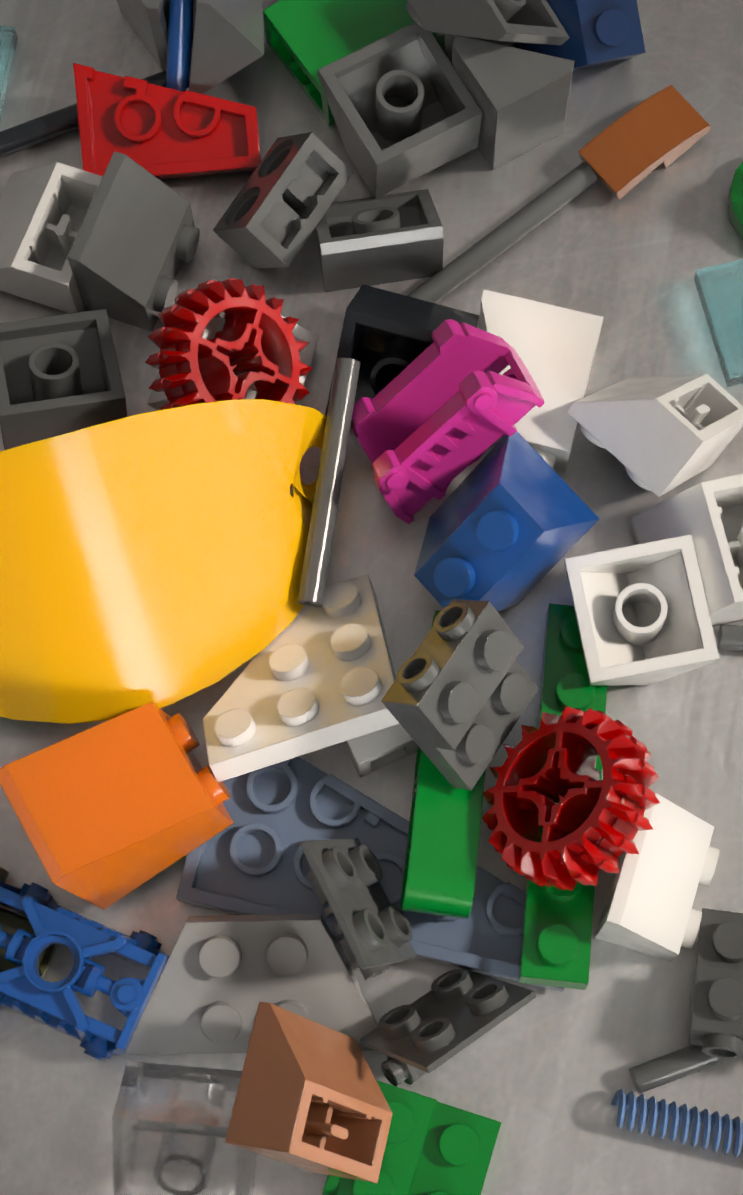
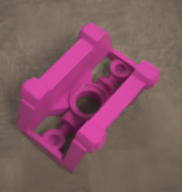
[351,319,545,524]

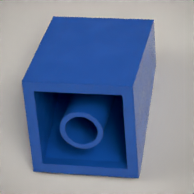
[414,431,599,611]

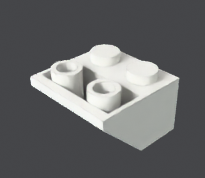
[0,162,103,313]
[567,373,743,497]
[631,473,743,626]

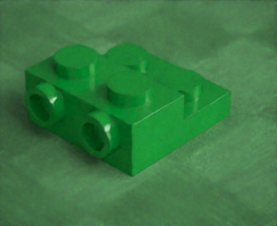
[322,1080,501,1195]

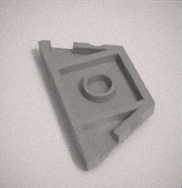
[128,913,379,1055]

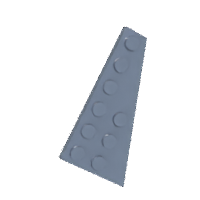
[176,757,564,992]

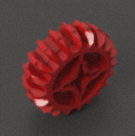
[145,278,313,410]
[481,706,660,891]

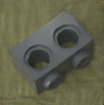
[213,132,353,269]

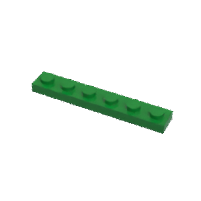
[518,603,607,990]

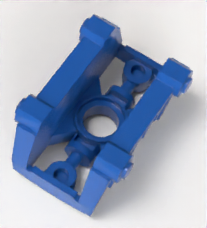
[0,881,169,1060]

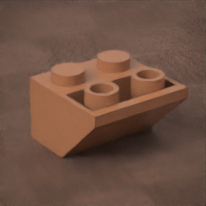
[225,1002,393,1183]

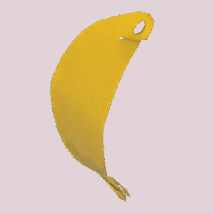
[0,399,327,724]

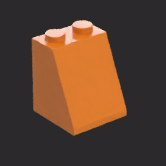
[0,702,234,910]

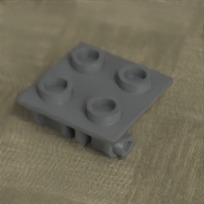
[300,838,417,981]
[360,969,537,1086]

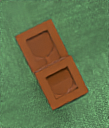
[578,85,711,200]

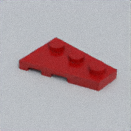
[73,63,261,179]

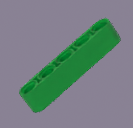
[400,610,486,919]

